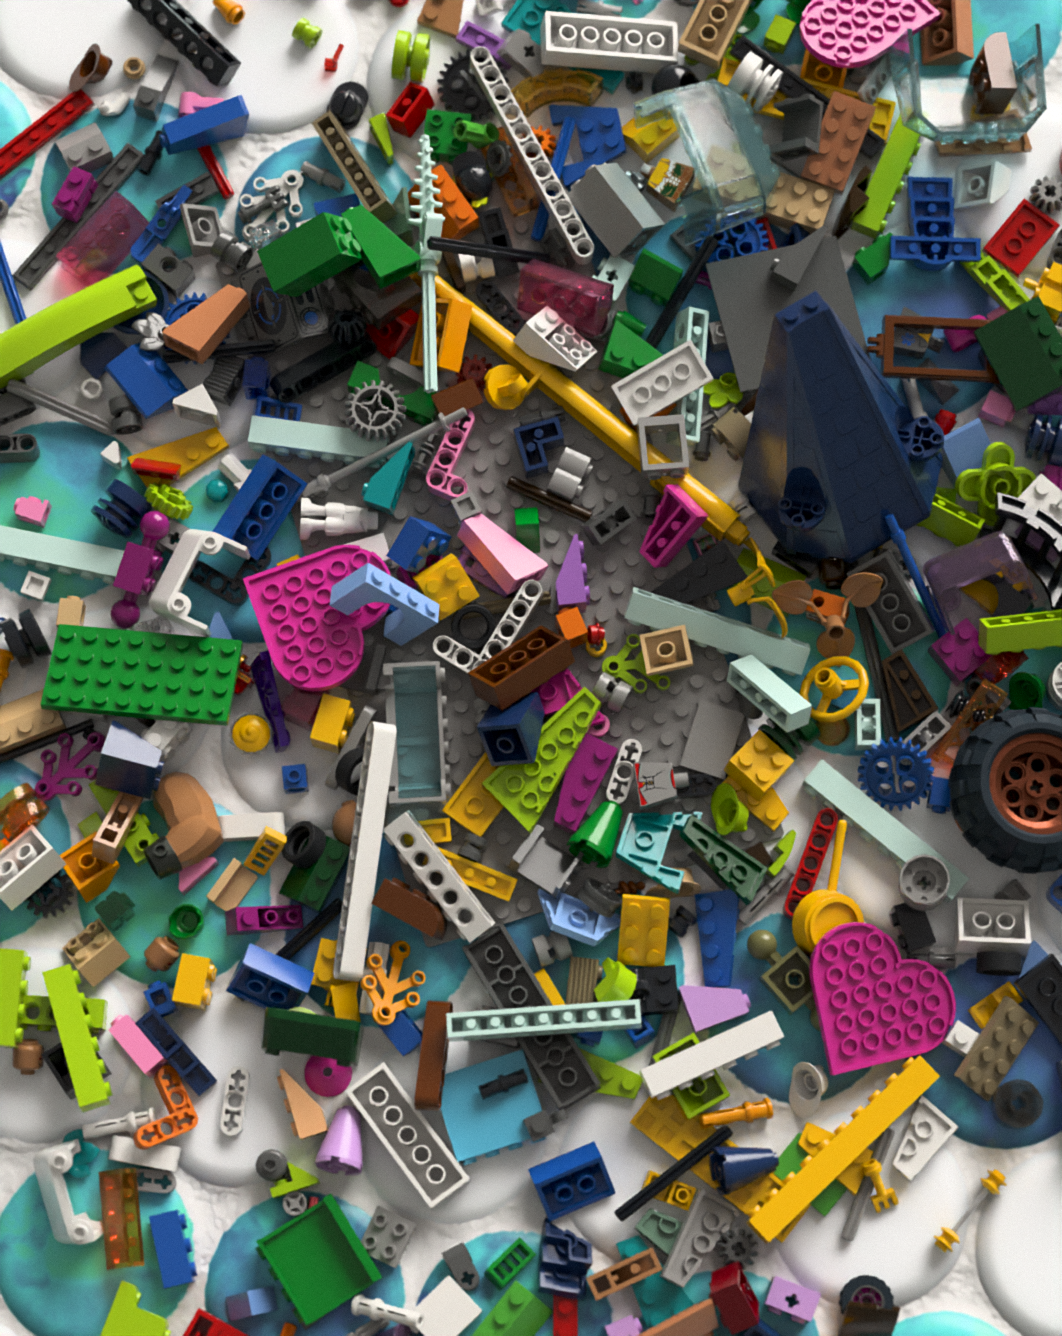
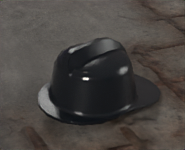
[326,81,368,131]

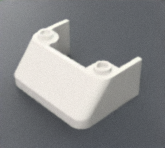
[150,529,250,637]

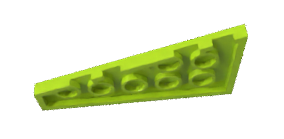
[482,686,602,834]

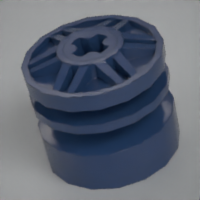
[1024,412,1062,467]
[91,479,153,540]

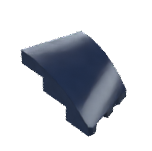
[537,1217,592,1301]

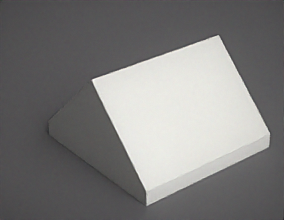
[172,384,222,428]

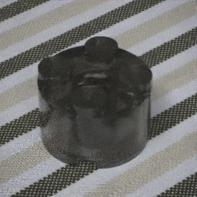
[991,1079,1043,1130]

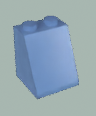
[940,418,991,498]

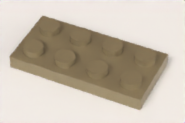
[954,996,1039,1102]

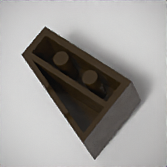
[882,649,939,735]

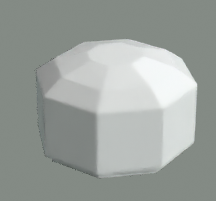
[80,378,104,402]

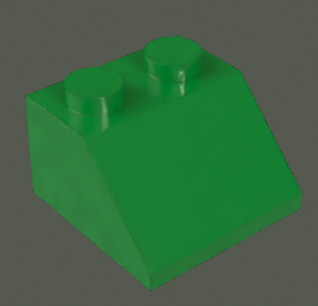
[628,249,683,306]

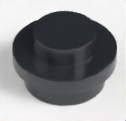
[626,72,643,94]

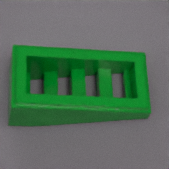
[484,1237,537,1291]

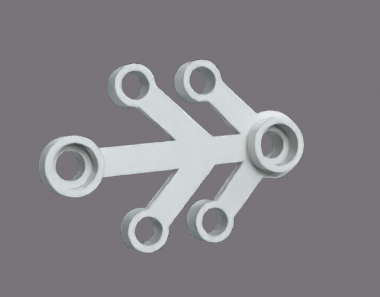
[240,170,303,243]

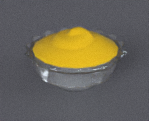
[228,711,274,756]

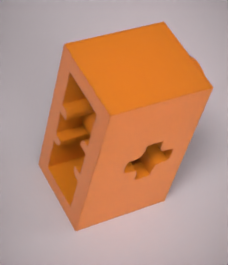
[555,606,588,649]

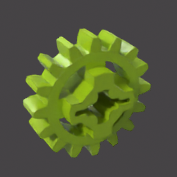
[144,483,194,520]

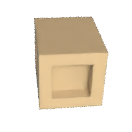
[56,596,86,627]

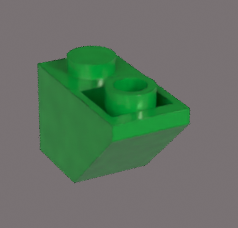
[852,232,893,285]

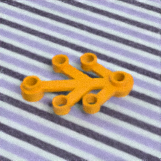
[360,940,426,1026]

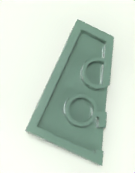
[634,1208,721,1257]

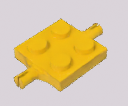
[311,938,367,1007]

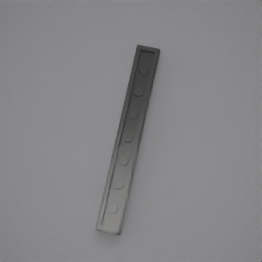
[12,143,144,291]

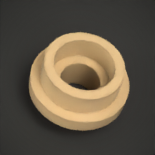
[123,57,146,79]

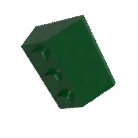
[279,835,350,914]

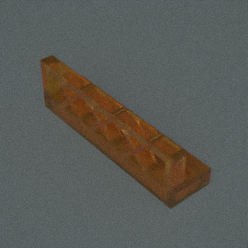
[480,127,539,218]
[930,678,1008,766]

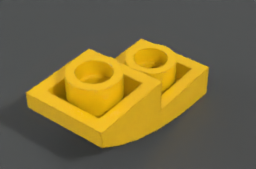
[641,1170,696,1211]

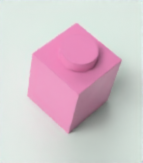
[978,390,1016,427]

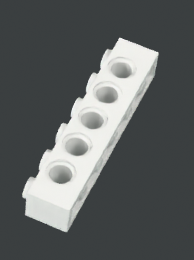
[383,810,495,943]

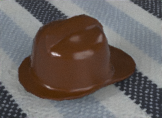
[69,43,113,92]

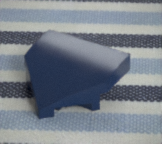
[79,332,128,380]

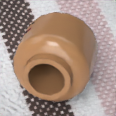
[144,936,180,972]
[12,1039,44,1075]

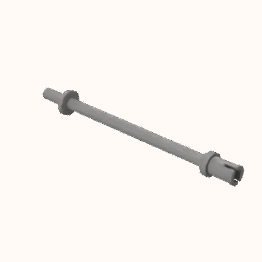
[302,407,468,498]

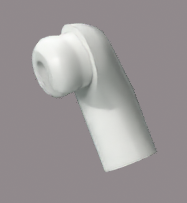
[98,93,131,116]

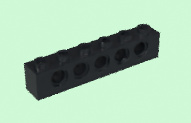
[127,0,241,87]

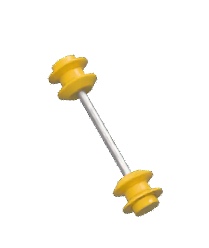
[933,1169,1007,1253]

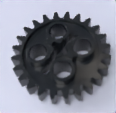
[437,49,509,122]

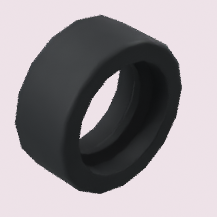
[451,603,495,649]
[335,748,364,796]
[281,821,326,868]
[976,951,1022,976]

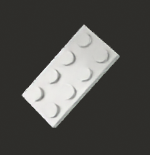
[611,339,714,427]

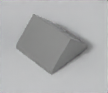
[180,203,223,258]

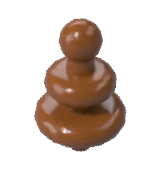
[615,881,645,898]

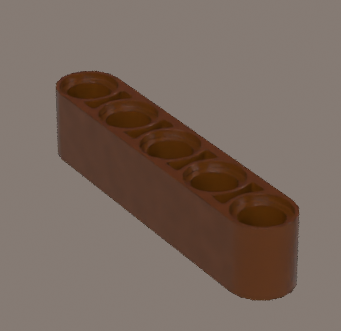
[414,1000,453,1111]

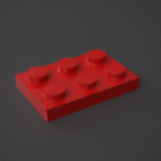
[982,198,1060,277]

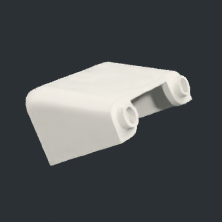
[33,1139,105,1245]

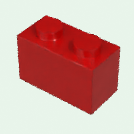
[386,82,435,138]

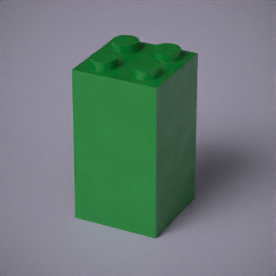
[257,212,362,297]

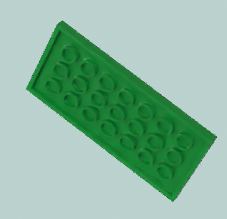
[40,624,243,726]

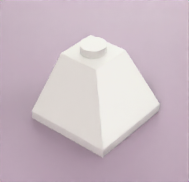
[954,160,1012,210]

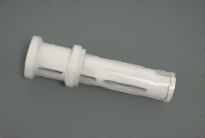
[82,1107,157,1140]
[351,1293,424,1329]

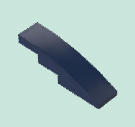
[135,1007,217,1097]

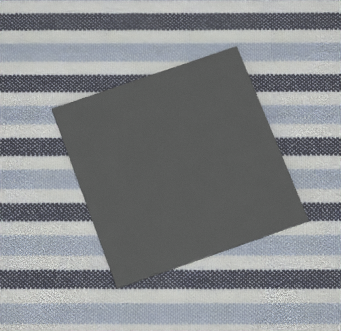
[705,236,871,393]

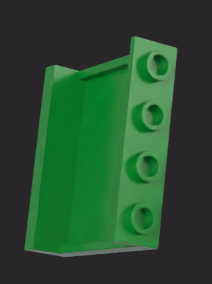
[255,1194,383,1325]

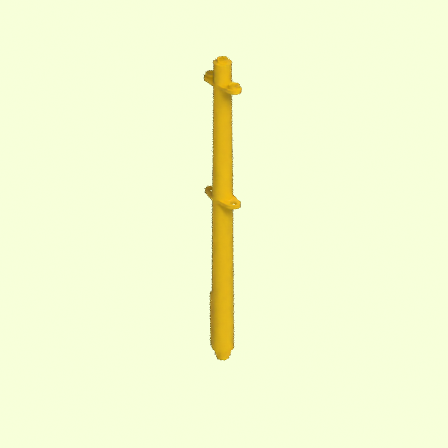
[393,272,751,546]

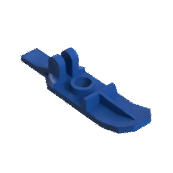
[130,184,193,263]

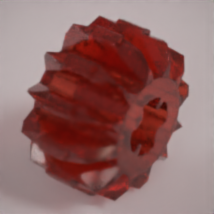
[455,354,492,392]

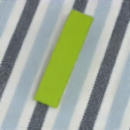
[959,251,1030,311]

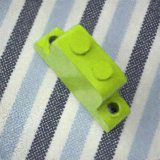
[100,1281,171,1336]

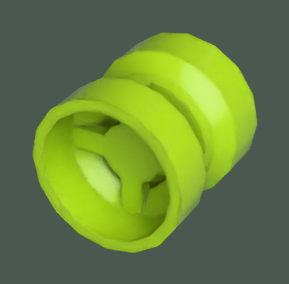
[292,18,323,48]

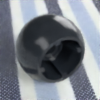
[651,64,698,114]

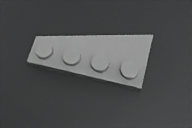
[660,1188,741,1288]

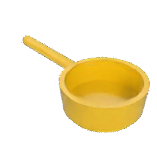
[792,820,864,957]

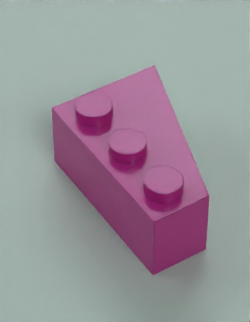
[639,484,709,568]

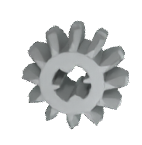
[1029,175,1062,215]

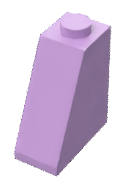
[678,985,751,1034]

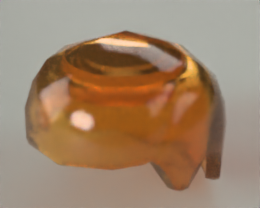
[815,711,851,747]

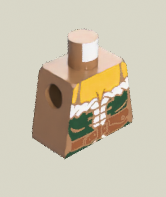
[639,158,696,212]

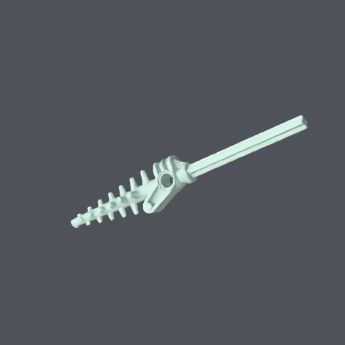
[407,135,445,393]

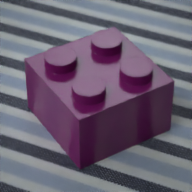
[927,617,995,687]

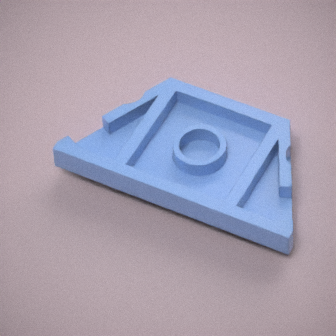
[537,888,621,947]

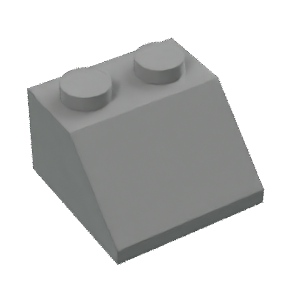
[55,122,114,173]

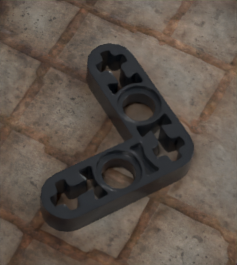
[189,547,272,606]

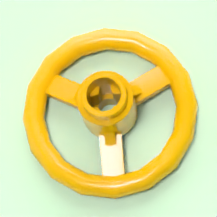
[799,656,869,722]

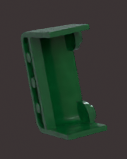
[261,1007,364,1067]

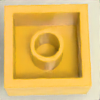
[412,554,480,621]
[310,693,356,754]
[724,729,794,801]
[172,953,217,1011]

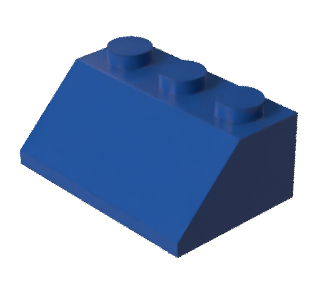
[104,342,189,419]
[226,943,314,1010]
[528,1141,616,1222]

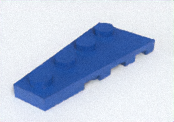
[695,889,740,988]

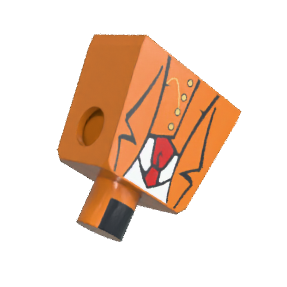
[805,589,850,626]

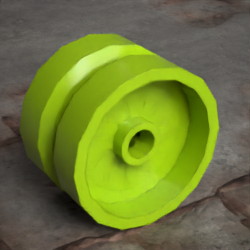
[391,30,430,83]

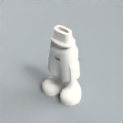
[300,498,378,540]

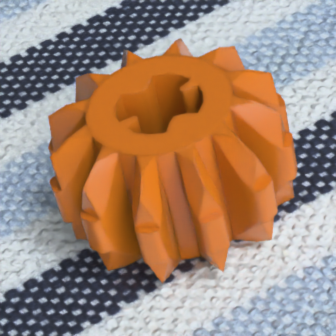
[520,124,557,158]

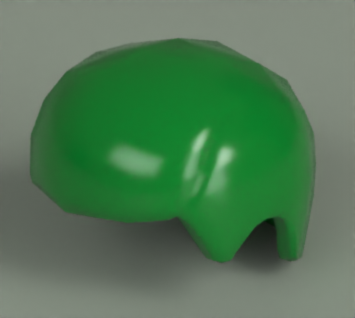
[168,904,204,940]

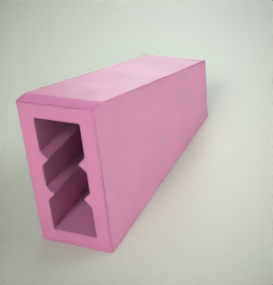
[457,514,548,595]

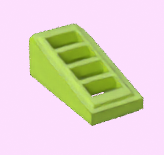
[369,113,394,165]

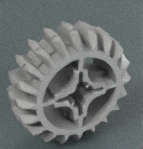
[344,380,406,442]

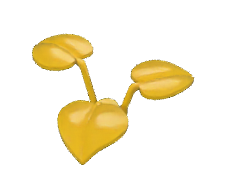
[726,537,788,638]

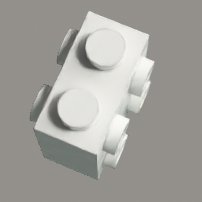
[140,719,192,763]

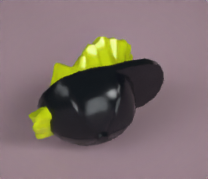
[452,151,493,209]

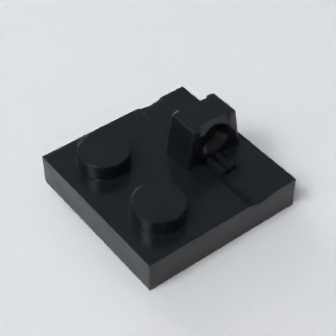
[628,965,679,1016]

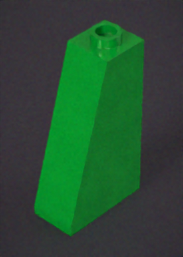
[341,205,421,289]

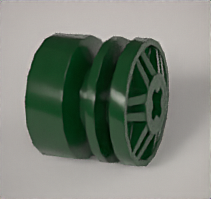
[758,718,821,761]

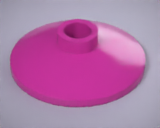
[304,1056,352,1097]

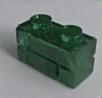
[95,891,136,931]

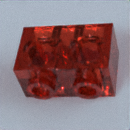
[974,650,1029,689]

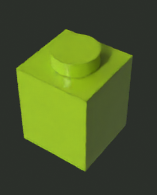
[763,14,796,54]

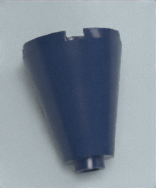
[709,1146,779,1195]

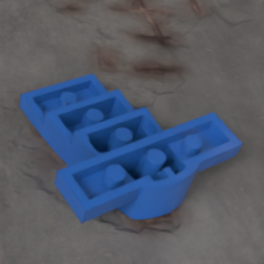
[889,177,981,271]

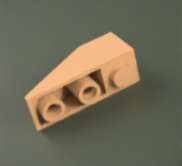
[277,1069,328,1140]

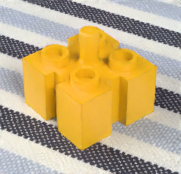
[1023,262,1062,325]

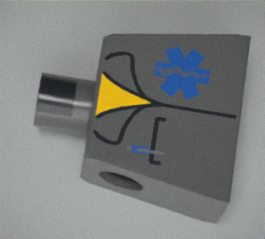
[894,307,944,359]

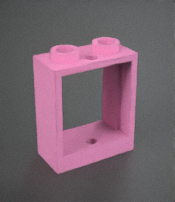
[108,1014,168,1078]

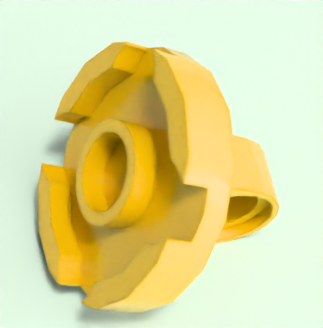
[483,364,528,410]

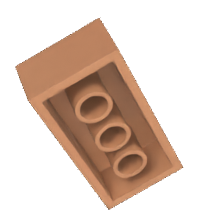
[800,91,876,195]

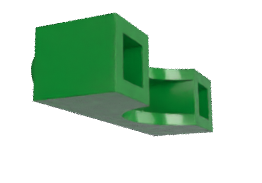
[347,361,437,425]

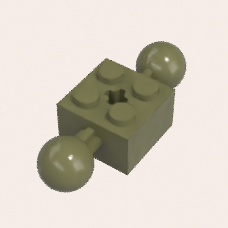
[747,929,821,1032]

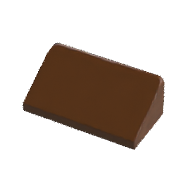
[430,378,483,416]

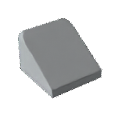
[994,879,1031,901]

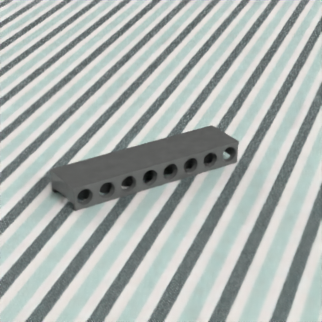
[462,923,601,1110]

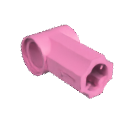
[178,92,224,118]

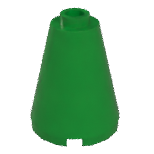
[567,800,623,868]

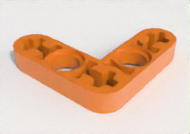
[133,1065,198,1150]

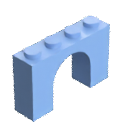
[330,563,439,646]

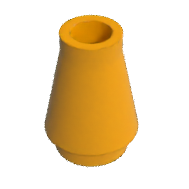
[212,0,245,25]

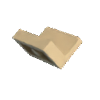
[206,858,258,912]

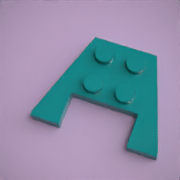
[616,812,702,894]

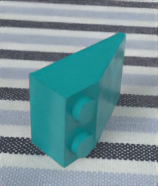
[361,442,416,515]

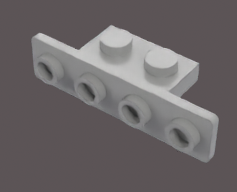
[850,40,910,105]

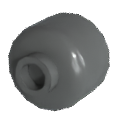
[255,1149,288,1182]

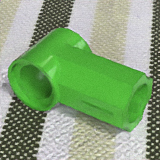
[453,120,499,149]

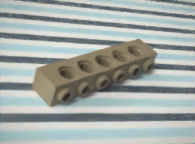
[312,110,398,224]

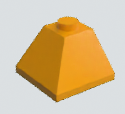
[59,832,120,903]

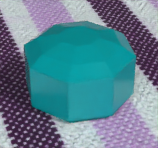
[206,479,229,503]

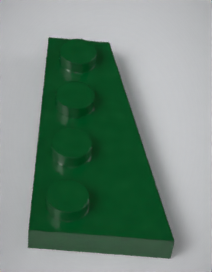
[679,815,768,906]

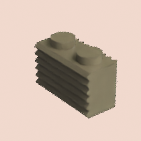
[565,956,603,1005]

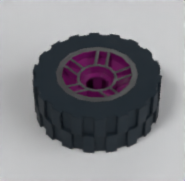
[839,1275,894,1315]

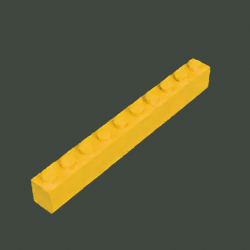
[746,1055,940,1244]

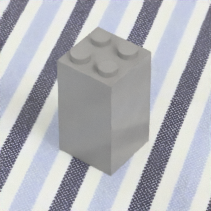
[567,163,665,258]

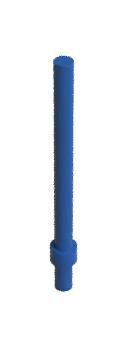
[885,514,946,638]

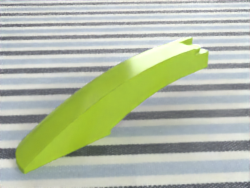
[0,264,157,389]

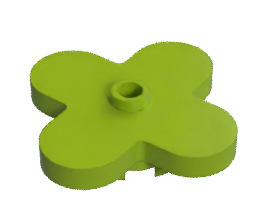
[955,442,1036,526]

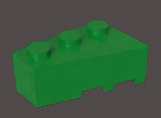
[598,320,663,379]

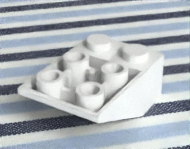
[513,306,597,372]

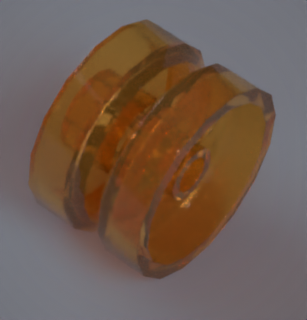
[0,783,50,842]

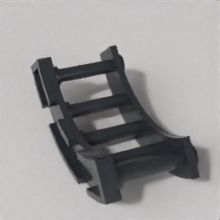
[981,492,1062,610]

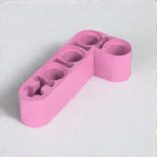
[426,409,475,502]

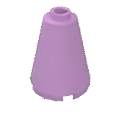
[315,1106,363,1176]

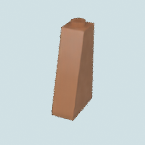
[162,284,250,365]

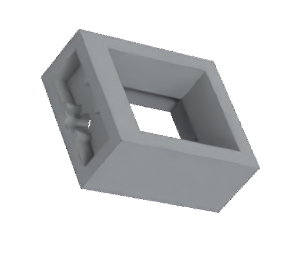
[637,414,689,480]

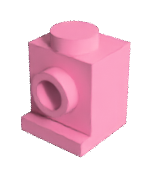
[14,496,52,528]

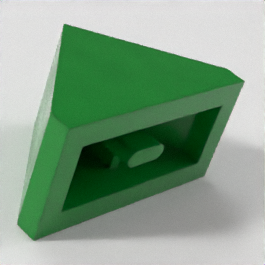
[514,507,540,553]

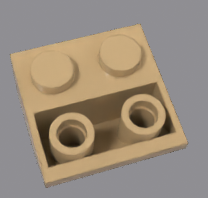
[62,918,130,987]

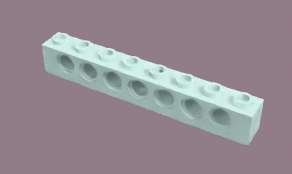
[446,999,641,1042]

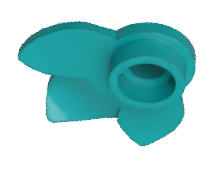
[62,1129,100,1178]

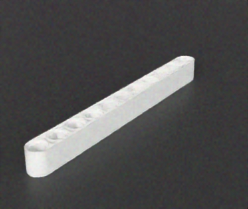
[470,46,594,265]
[333,721,396,982]

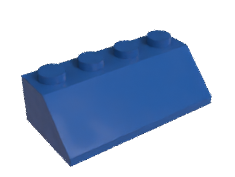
[212,454,308,561]

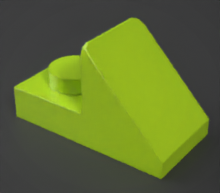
[270,1162,320,1199]

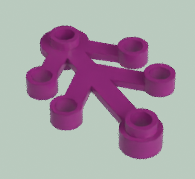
[34,732,106,801]

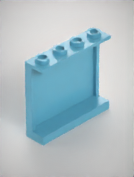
[441,1049,546,1166]

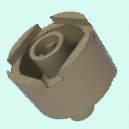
[711,407,751,462]

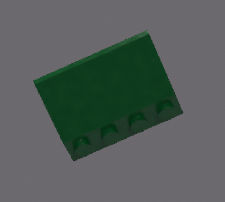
[973,296,1062,412]

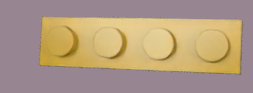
[422,846,518,902]

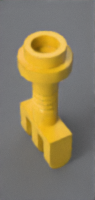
[862,1159,899,1213]

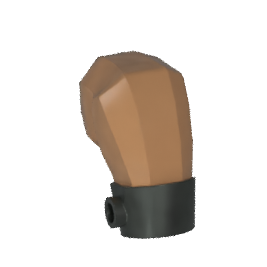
[143,772,224,880]

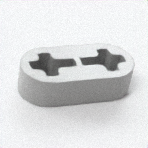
[130,1169,177,1194]

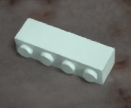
[727,654,812,732]

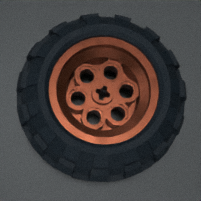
[948,707,1062,874]

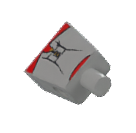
[633,762,689,810]

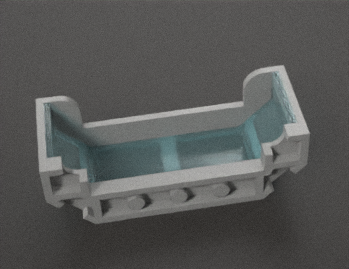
[383,661,451,807]

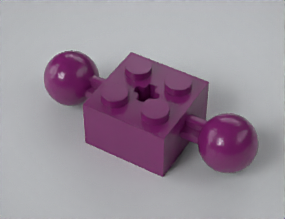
[110,511,170,629]

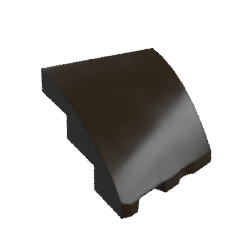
[831,165,872,241]
[837,1301,900,1336]

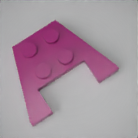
[530,668,606,727]

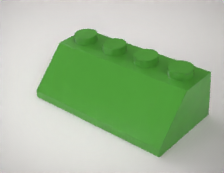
[471,1280,553,1336]

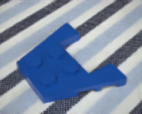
[548,104,627,188]

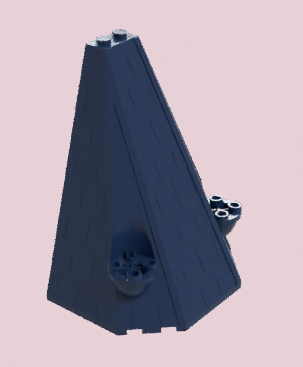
[738,291,945,563]

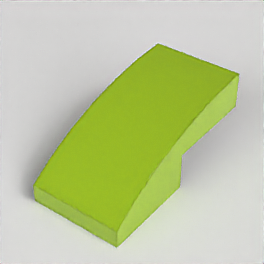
[765,829,796,878]

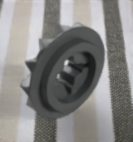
[486,140,513,177]

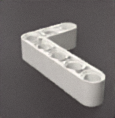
[433,580,543,674]

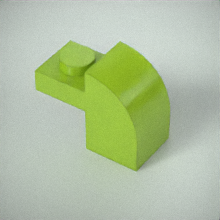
[594,957,637,1002]

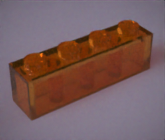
[98,1168,145,1270]

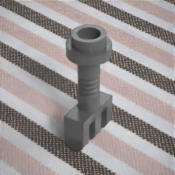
[237,185,289,224]

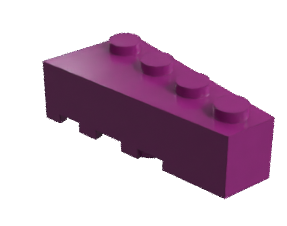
[554,733,618,835]

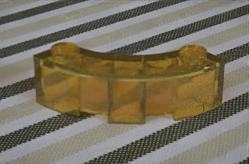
[511,68,603,117]

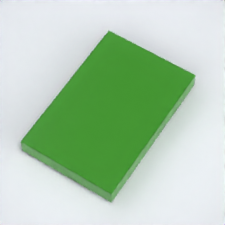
[773,1132,847,1217]

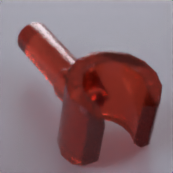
[324,44,344,72]

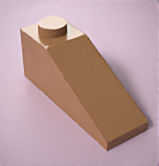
[92,792,143,865]
[586,1247,663,1301]

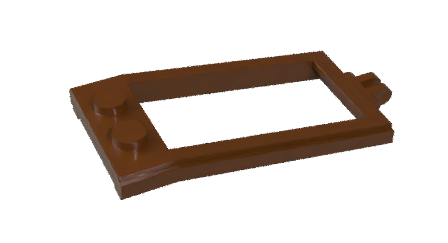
[867,315,1000,384]

